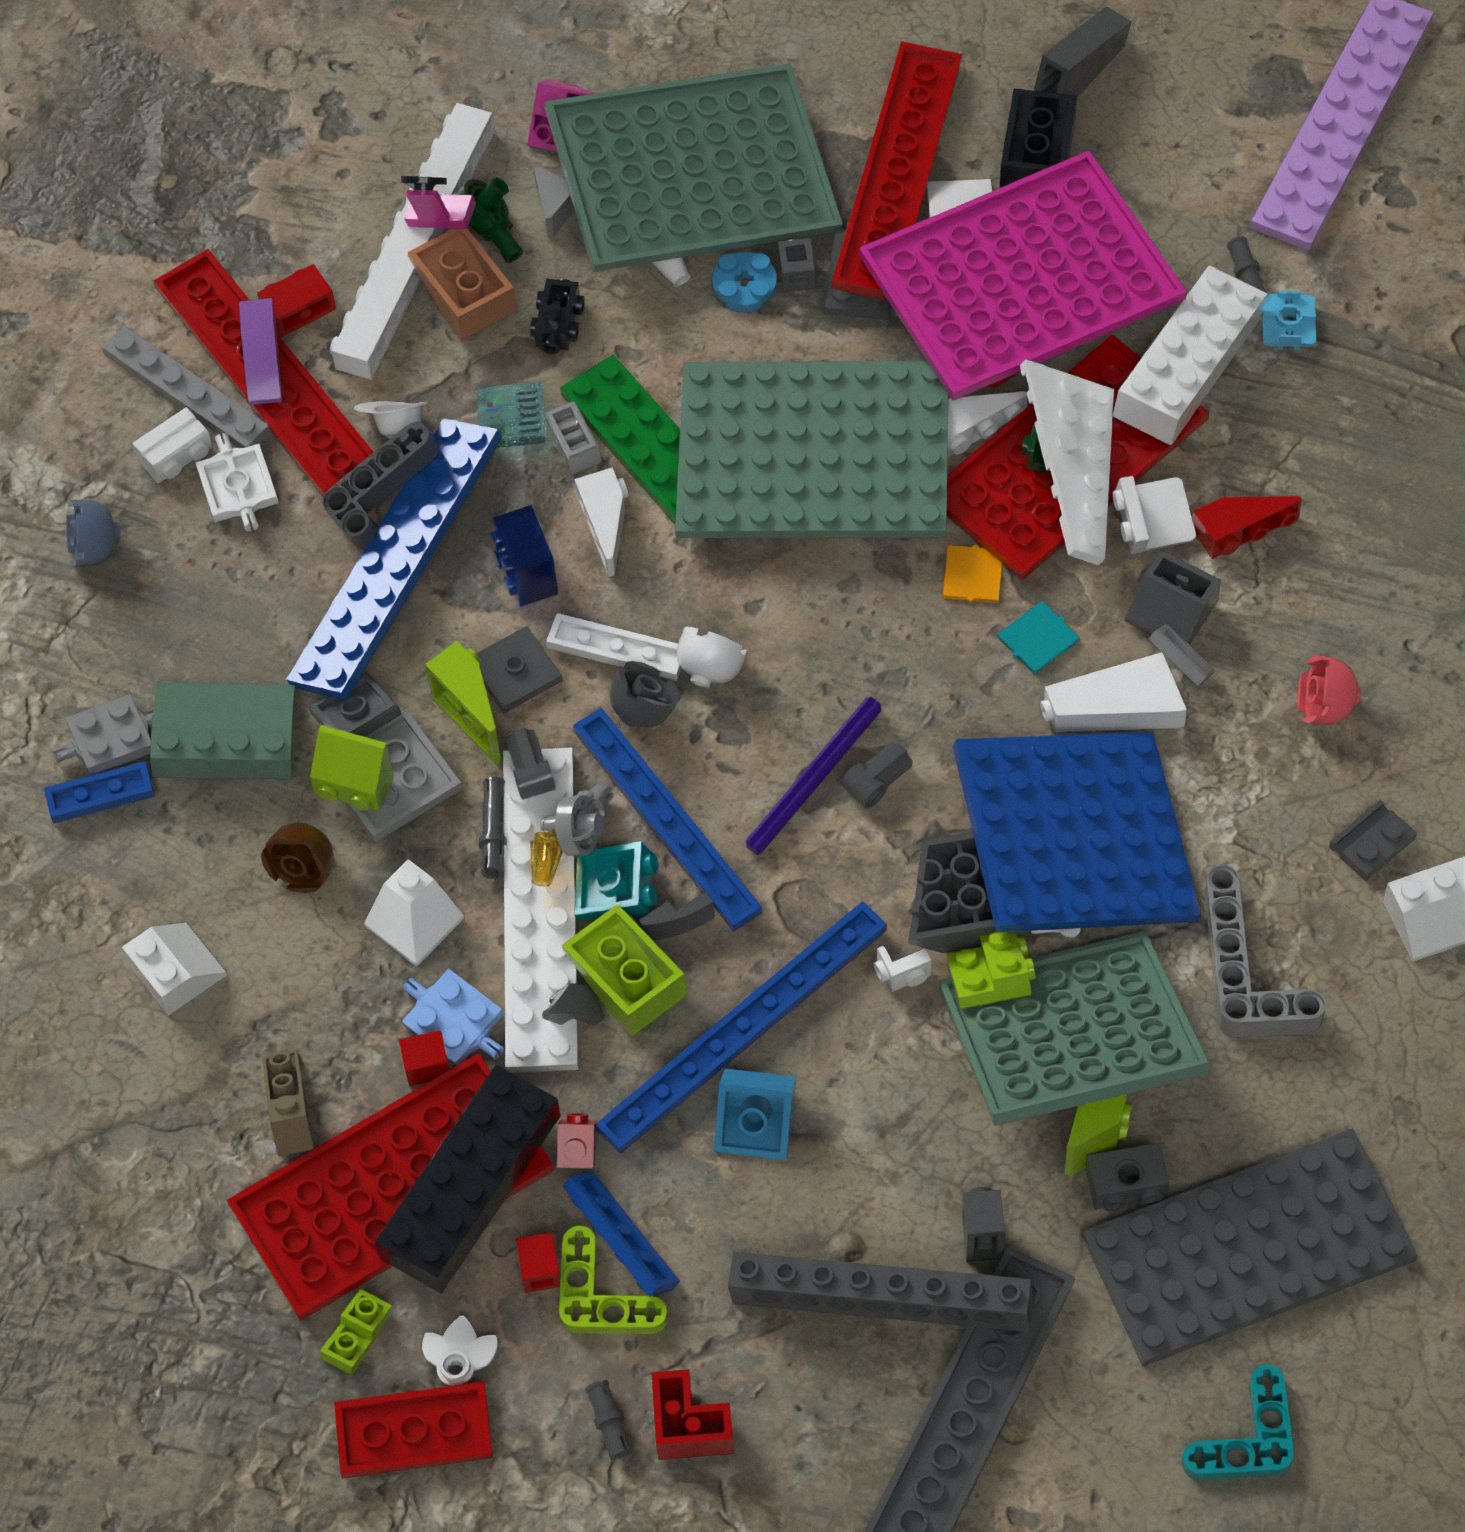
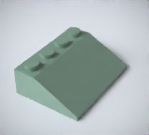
[150,683,295,779]

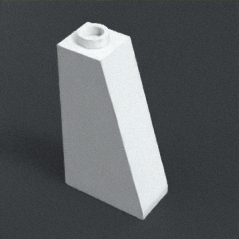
[1040,652,1187,732]

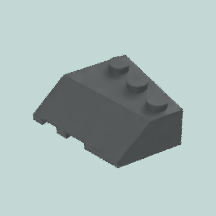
[908,832,996,953]

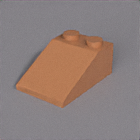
[408,228,517,341]

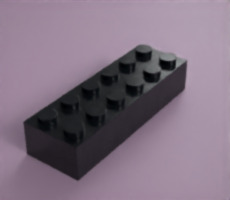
[375,1065,561,1294]

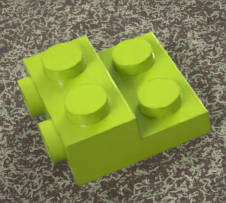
[946,932,1036,1009]

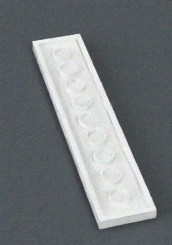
[503,748,579,1073]

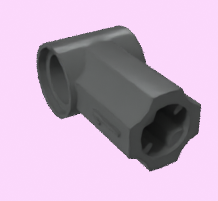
[505,728,555,800]
[841,742,913,808]

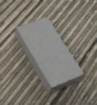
[1148,624,1215,686]

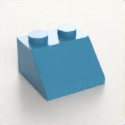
[714,1069,797,1160]

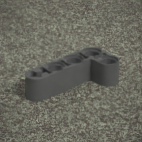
[323,422,439,549]

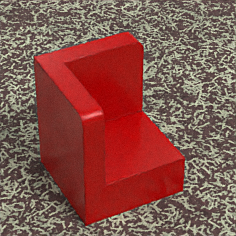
[398,1031,450,1086]
[516,1233,561,1293]

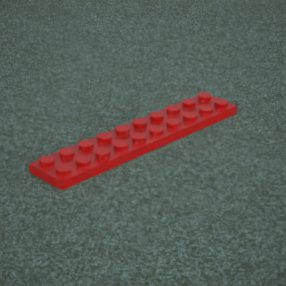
[831,41,962,301]
[153,249,374,497]

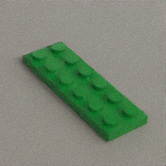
[560,354,680,524]

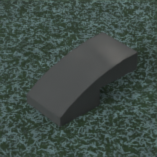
[639,892,715,940]

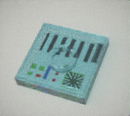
[476,382,547,448]

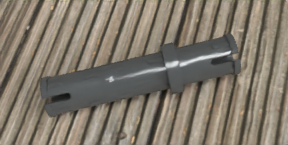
[479,777,507,879]

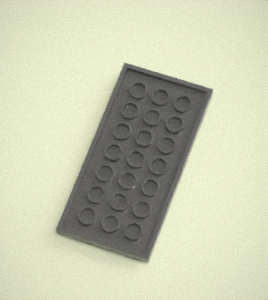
[1082,1128,1417,1367]

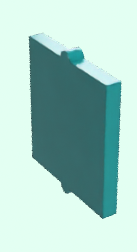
[997,601,1080,675]

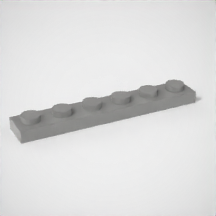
[102,326,270,448]

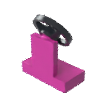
[401,176,476,229]

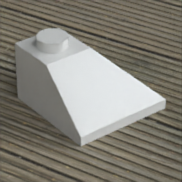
[364,859,464,967]

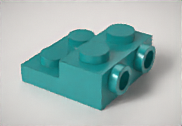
[574,841,659,921]

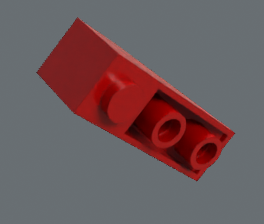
[1192,496,1302,559]

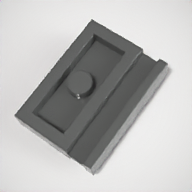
[1329,800,1417,881]

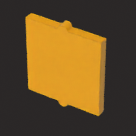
[943,544,1002,604]

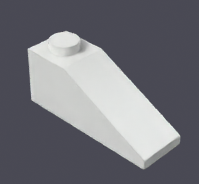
[574,467,628,577]

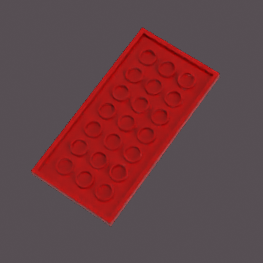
[947,335,1209,580]
[226,1053,555,1321]

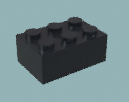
[1000,88,1077,188]

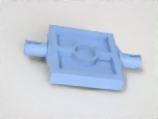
[402,968,504,1066]

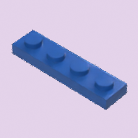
[562,1172,680,1297]

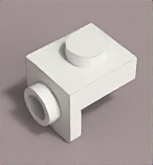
[873,946,931,992]

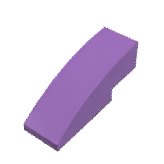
[239,298,282,405]

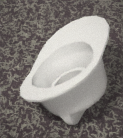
[354,401,427,439]

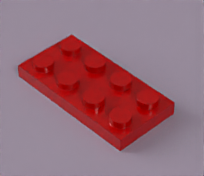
[334,1382,493,1479]

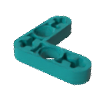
[1182,1364,1294,1480]

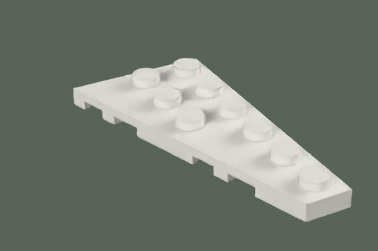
[1020,359,1114,565]

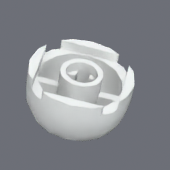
[677,627,748,688]

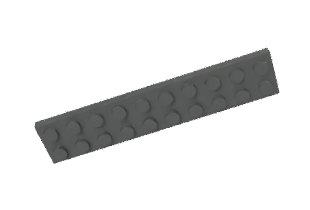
[864,1246,1075,1532]

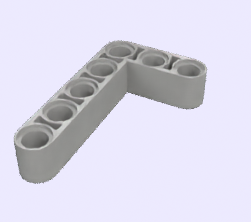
[1204,864,1326,1038]

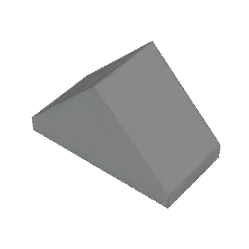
[534,167,575,237]

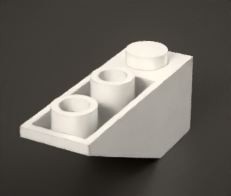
[948,391,1028,457]

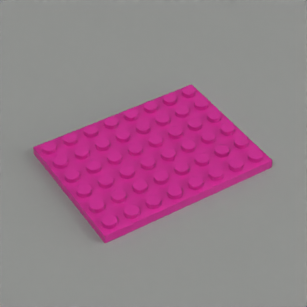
[859,151,1187,401]

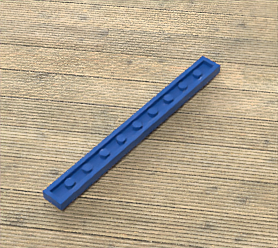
[595,901,887,1154]

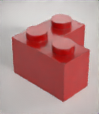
[651,1369,734,1460]

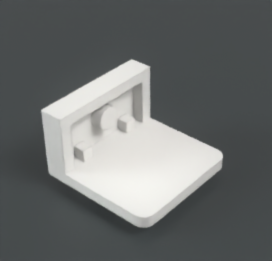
[1113,476,1196,554]

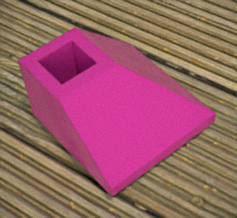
[527,79,595,152]

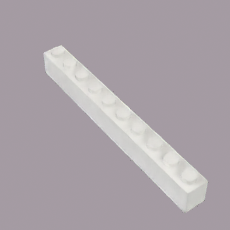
[330,103,495,380]

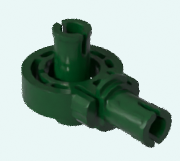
[455,177,523,263]

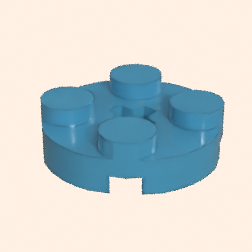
[712,252,777,313]

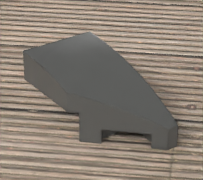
[542,983,604,1026]

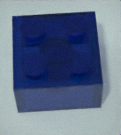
[490,505,558,607]

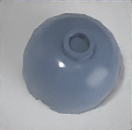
[66,499,121,567]

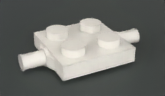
[195,433,279,532]

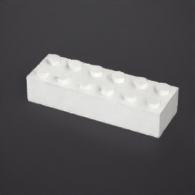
[1112,265,1267,445]

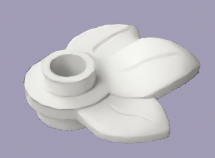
[422,1316,498,1386]

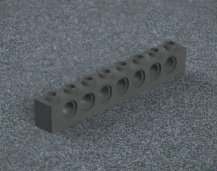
[728,1252,1034,1332]

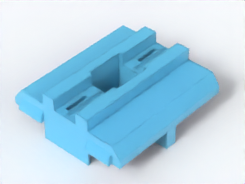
[1262,291,1316,350]

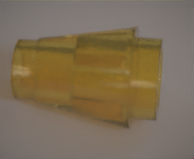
[530,832,563,887]

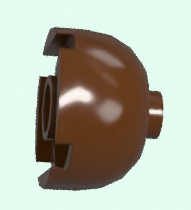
[261,822,334,893]

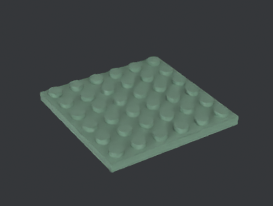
[938,931,1210,1126]

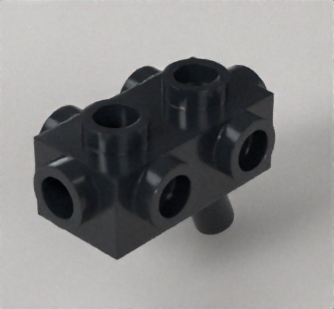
[530,278,585,354]

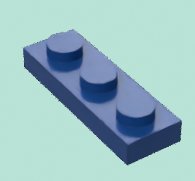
[44,761,155,824]

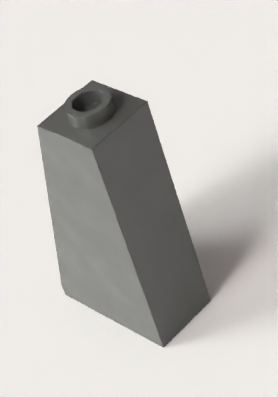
[1034,7,1132,97]

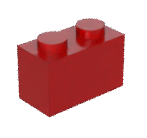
[257,264,336,338]

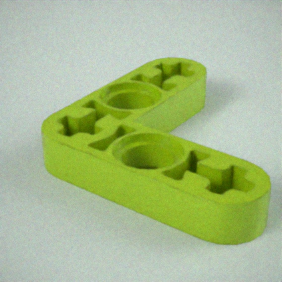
[559,1225,668,1334]

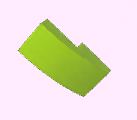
[320,1289,392,1375]

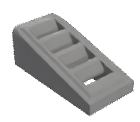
[544,401,602,474]

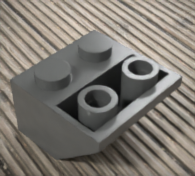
[1125,550,1221,645]

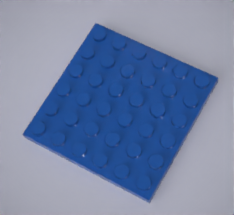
[953,732,1201,933]

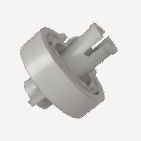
[540,782,613,856]

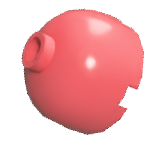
[1297,655,1361,725]

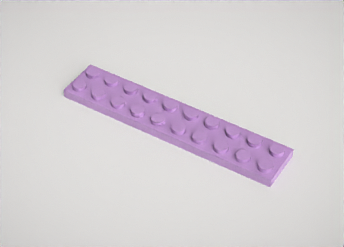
[1250,0,1434,251]

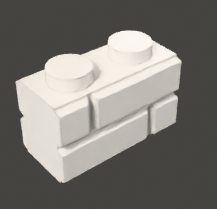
[132,407,212,483]

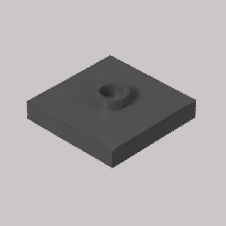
[476,626,563,713]
[309,672,402,737]

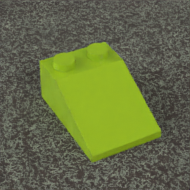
[425,641,502,766]
[562,904,688,1036]

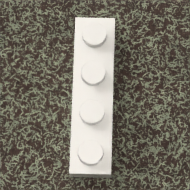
[546,613,681,681]

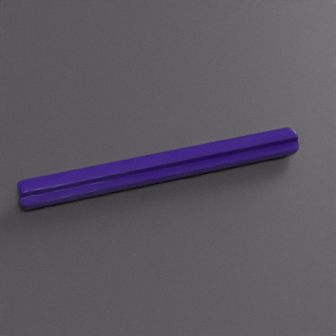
[746,697,881,855]

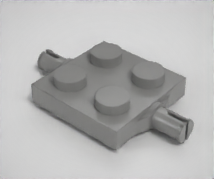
[52,694,153,776]

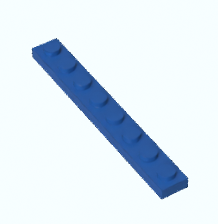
[573,708,762,932]

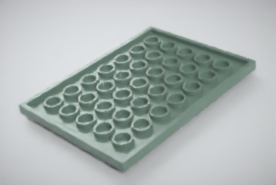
[545,63,843,272]
[675,361,948,538]

